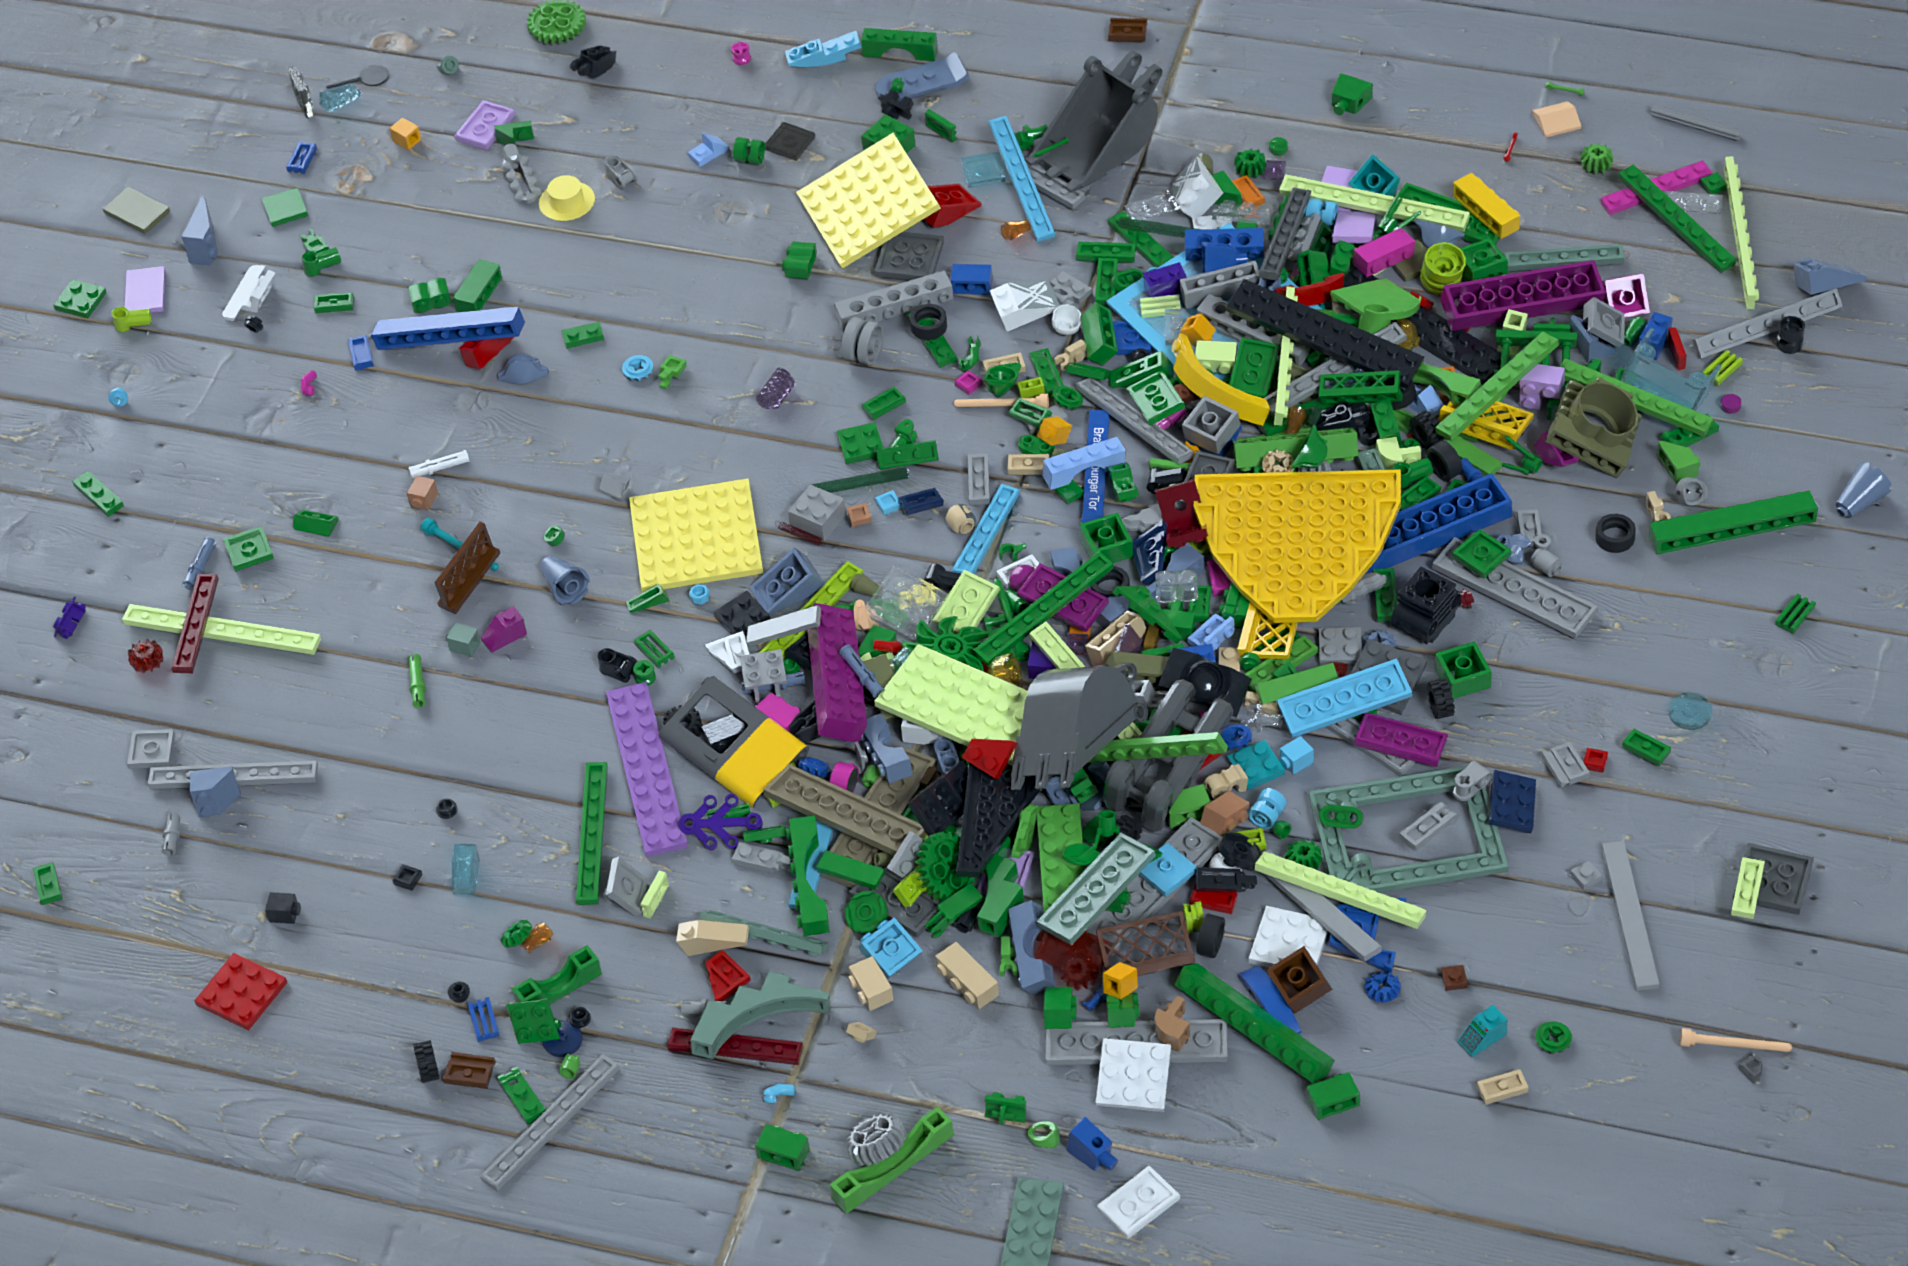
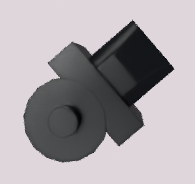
[878,89,914,120]

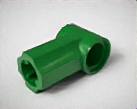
[301,247,341,277]
[1393,458,1433,489]

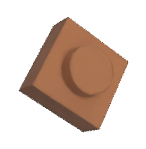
[847,503,872,527]

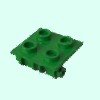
[506,999,561,1044]

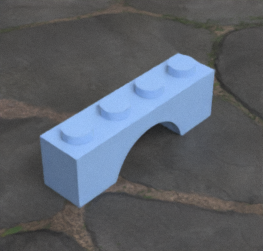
[1042,437,1126,490]

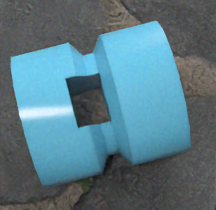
[1306,198,1338,227]
[1248,788,1287,829]

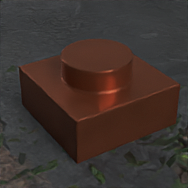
[1173,383,1200,404]
[1441,965,1468,991]

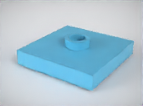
[1139,842,1197,897]

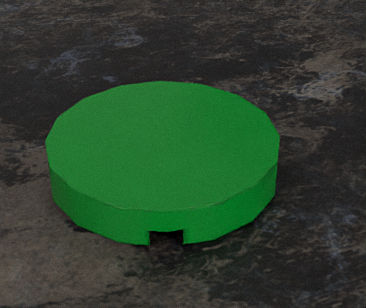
[845,891,888,935]

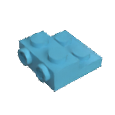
[858,917,923,979]

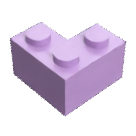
[1520,364,1565,410]

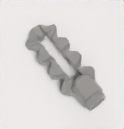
[502,144,541,204]

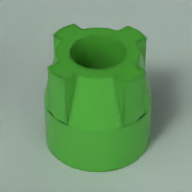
[861,765,880,788]
[559,1054,581,1079]

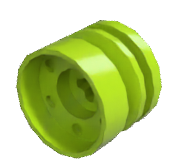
[1420,242,1466,295]

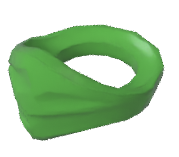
[1028,1121,1060,1148]

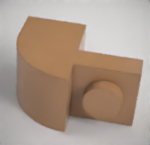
[1155,996,1190,1052]

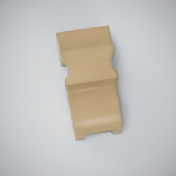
[1204,764,1248,799]

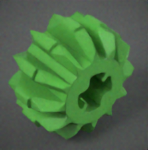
[1580,143,1614,175]

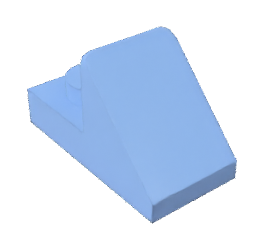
[688,133,730,167]
[1408,385,1444,419]

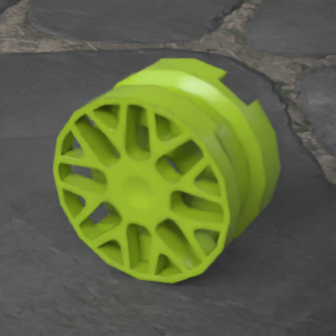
[1183,901,1204,934]

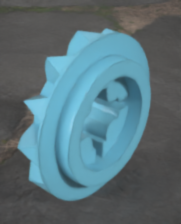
[622,355,654,381]

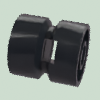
[1776,316,1805,354]

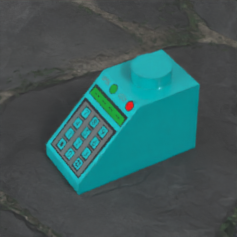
[1457,1005,1508,1058]

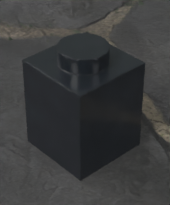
[265,892,301,924]

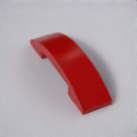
[1275,273,1344,306]

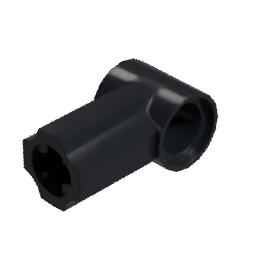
[1146,467,1187,494]
[922,564,961,591]
[953,894,987,933]

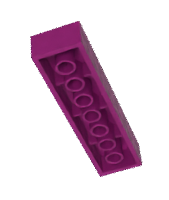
[1440,260,1606,331]
[807,603,867,743]

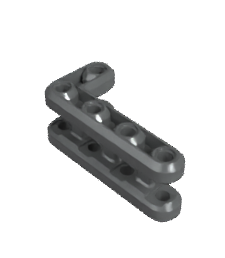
[1103,679,1233,832]

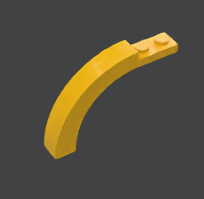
[1172,333,1270,426]

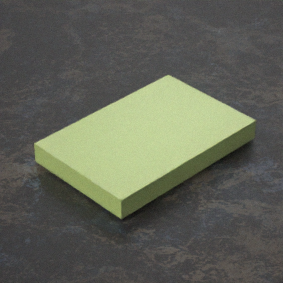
[932,570,1000,634]

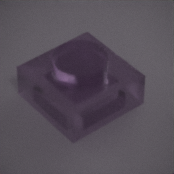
[1266,160,1286,180]
[1066,633,1088,656]

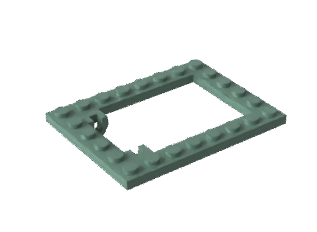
[1309,766,1509,893]

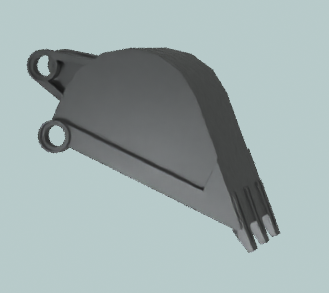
[1025,50,1162,192]
[1011,663,1148,790]

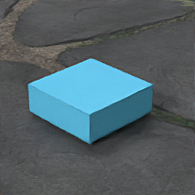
[875,490,902,515]

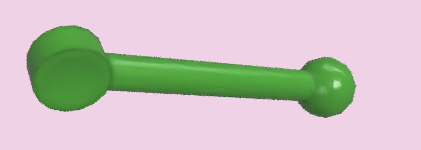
[1545,82,1585,96]

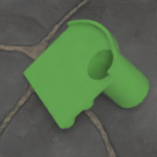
[1330,278,1421,334]

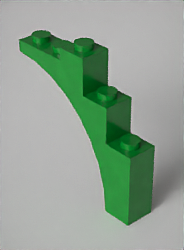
[945,825,1025,937]

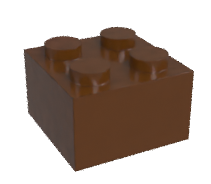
[1267,946,1333,1013]

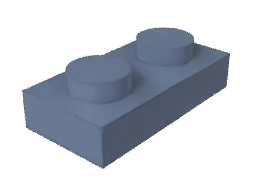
[1044,775,1077,805]

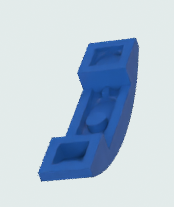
[1238,965,1301,1034]

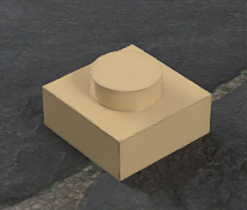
[846,1022,877,1042]

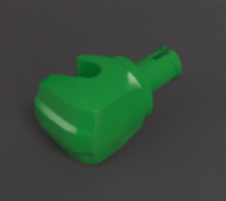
[1014,124,1048,152]

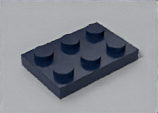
[1488,770,1536,834]

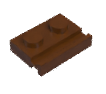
[1108,18,1147,42]
[443,1052,496,1089]

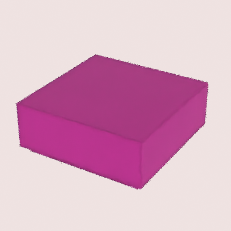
[954,370,983,395]

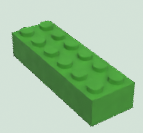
[1232,427,1359,471]
[1037,803,1085,913]

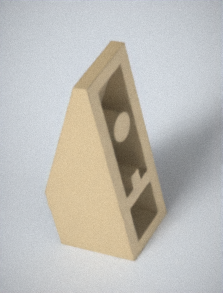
[676,920,749,956]

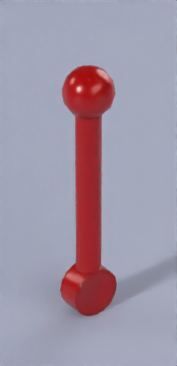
[1503,132,1518,162]

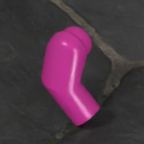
[301,370,317,396]

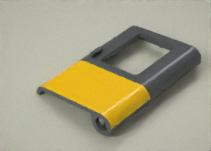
[659,676,809,808]

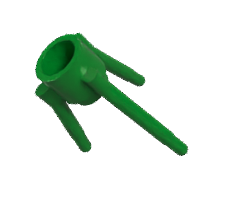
[1377,192,1421,234]
[1502,436,1543,475]

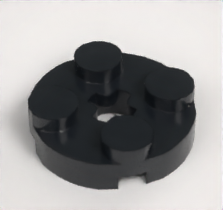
[1218,832,1262,871]

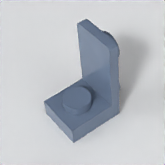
[1080,762,1110,811]

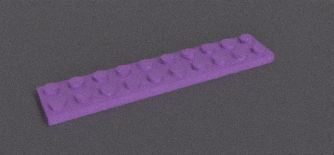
[606,682,688,857]

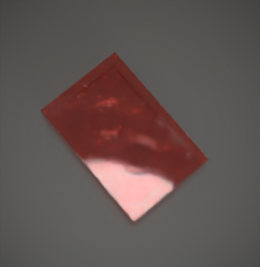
[1034,931,1113,984]

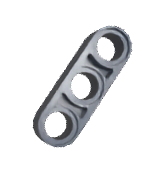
[934,737,959,775]

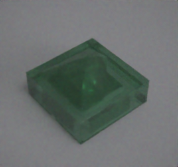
[1301,406,1322,429]

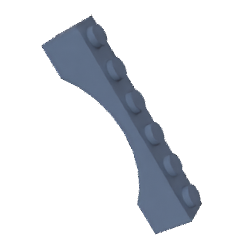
[1095,543,1204,629]

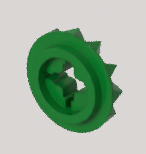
[1052,386,1083,410]
[500,920,532,948]
[1535,1021,1572,1054]

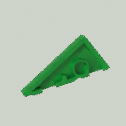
[1112,586,1182,644]

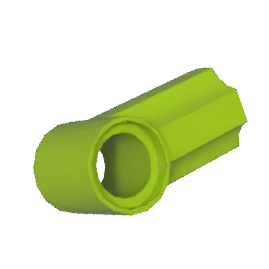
[111,306,152,332]

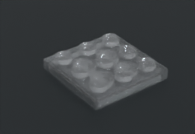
[1212,200,1278,225]
[866,565,948,643]

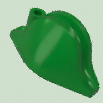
[984,362,1022,397]
[1289,424,1328,469]

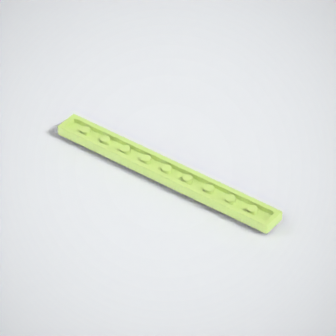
[1724,157,1759,309]
[1279,174,1470,232]
[122,604,321,655]

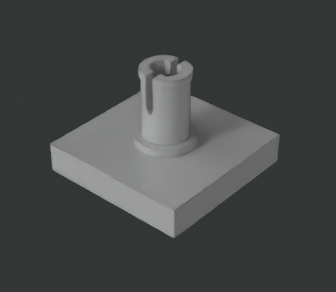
[603,857,648,916]

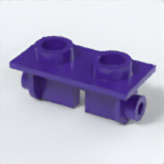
[53,596,86,639]

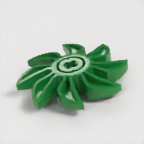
[902,616,997,672]

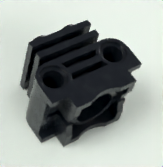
[1391,566,1462,644]

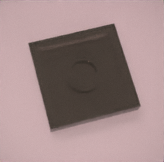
[765,122,816,161]

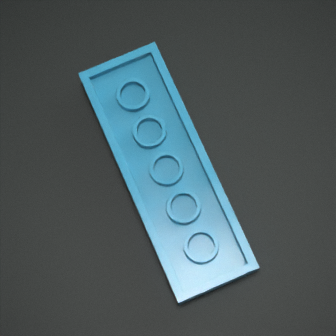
[1277,659,1412,738]

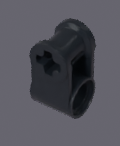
[597,648,638,683]

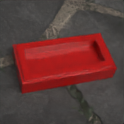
[1667,327,1687,370]
[1189,884,1238,915]

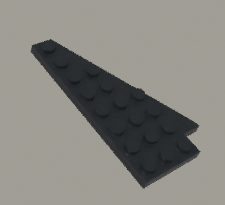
[957,762,1051,878]

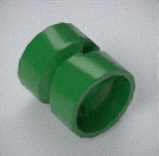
[733,137,765,165]

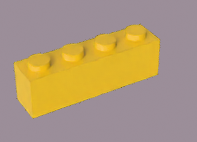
[1453,172,1520,239]

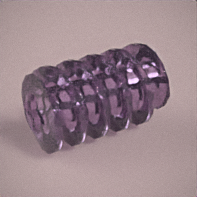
[756,367,796,410]

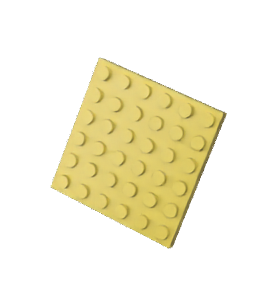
[796,133,941,269]
[629,479,763,593]

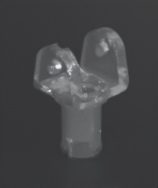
[1240,704,1283,734]

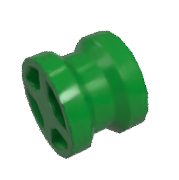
[633,660,656,686]

